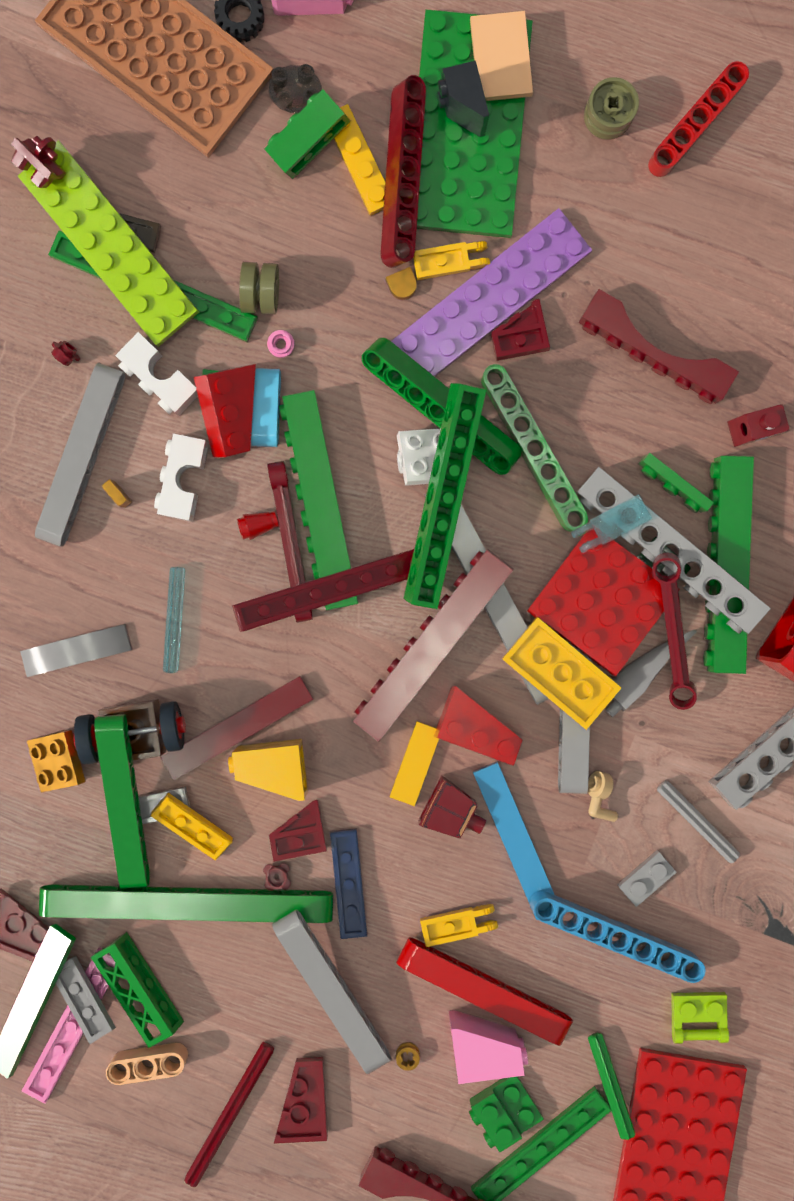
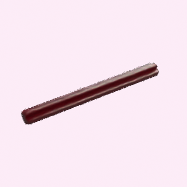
[184,1042,274,1187]

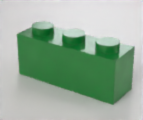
[264,89,351,179]

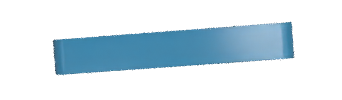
[529,891,706,983]

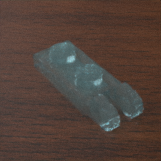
[571,494,652,553]

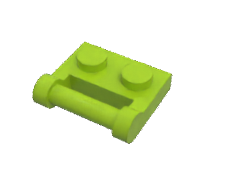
[671,992,729,1044]

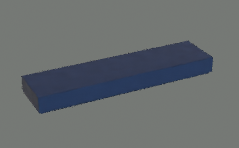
[330,828,367,939]

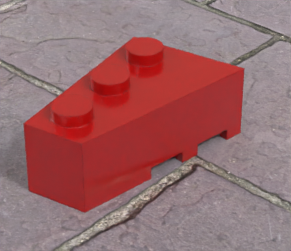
[194,364,256,457]
[434,686,523,766]

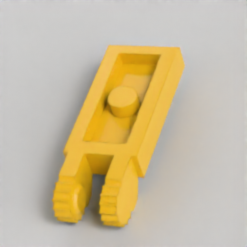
[413,241,490,280]
[420,904,498,947]

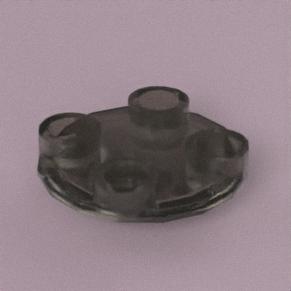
[269,64,322,113]

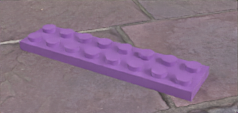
[391,208,592,377]

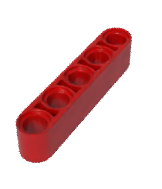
[648,61,749,177]

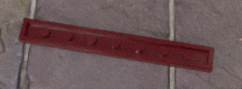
[232,549,414,632]

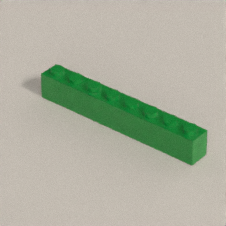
[279,390,359,610]
[703,456,754,674]

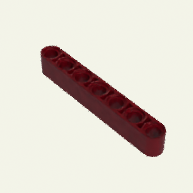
[380,75,426,268]

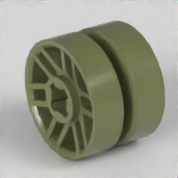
[584,77,639,140]
[239,262,279,315]

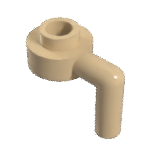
[588,771,618,822]

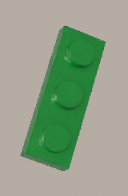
[638,453,714,513]

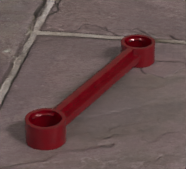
[267,461,313,623]
[652,552,697,710]

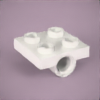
[397,429,441,486]

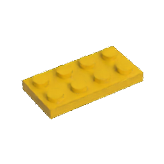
[502,617,621,730]

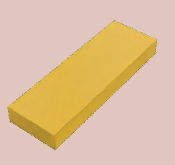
[389,721,439,806]
[151,793,233,861]

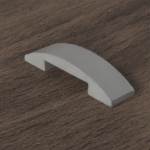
[20,624,132,677]

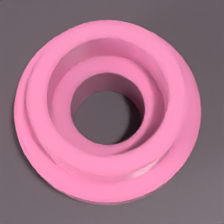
[267,330,295,358]

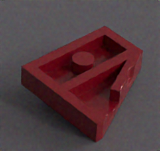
[491,299,550,361]
[269,800,327,862]

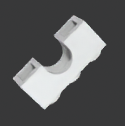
[115,332,198,416]
[154,434,209,522]

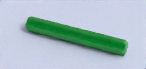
[588,1032,636,1140]

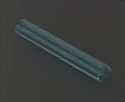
[163,567,185,673]

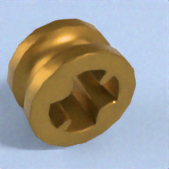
[396,1042,420,1071]

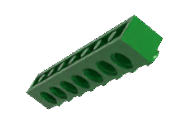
[403,383,486,609]

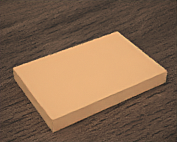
[470,11,533,101]

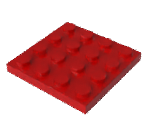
[527,525,680,677]

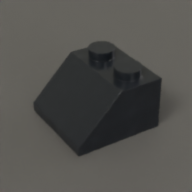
[437,60,489,137]

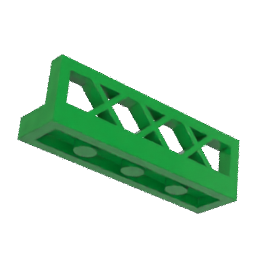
[91,932,184,1048]

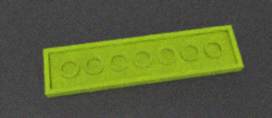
[18,140,199,347]

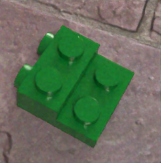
[469,1076,544,1153]

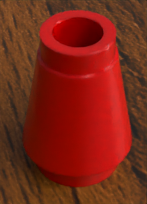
[237,511,279,540]

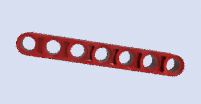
[396,937,573,1046]

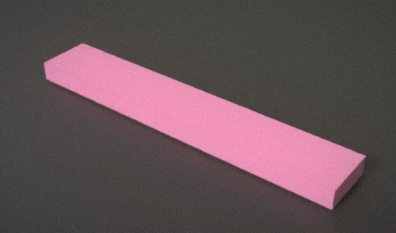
[22,947,115,1103]

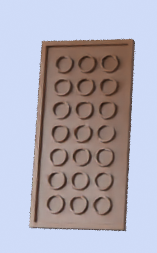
[35,0,274,158]

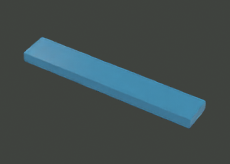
[473,761,555,920]

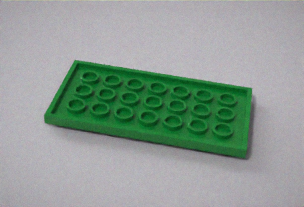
[417,9,533,238]

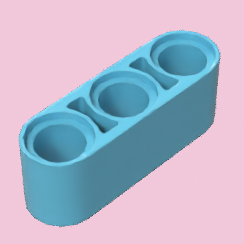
[251,368,281,447]

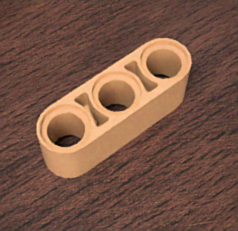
[106,1043,188,1085]

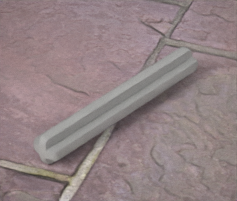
[657,780,740,863]

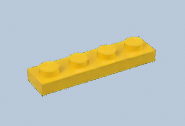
[334,104,385,216]

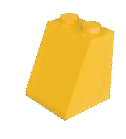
[228,739,308,801]

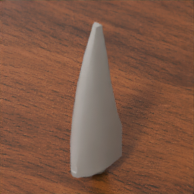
[605,630,697,718]

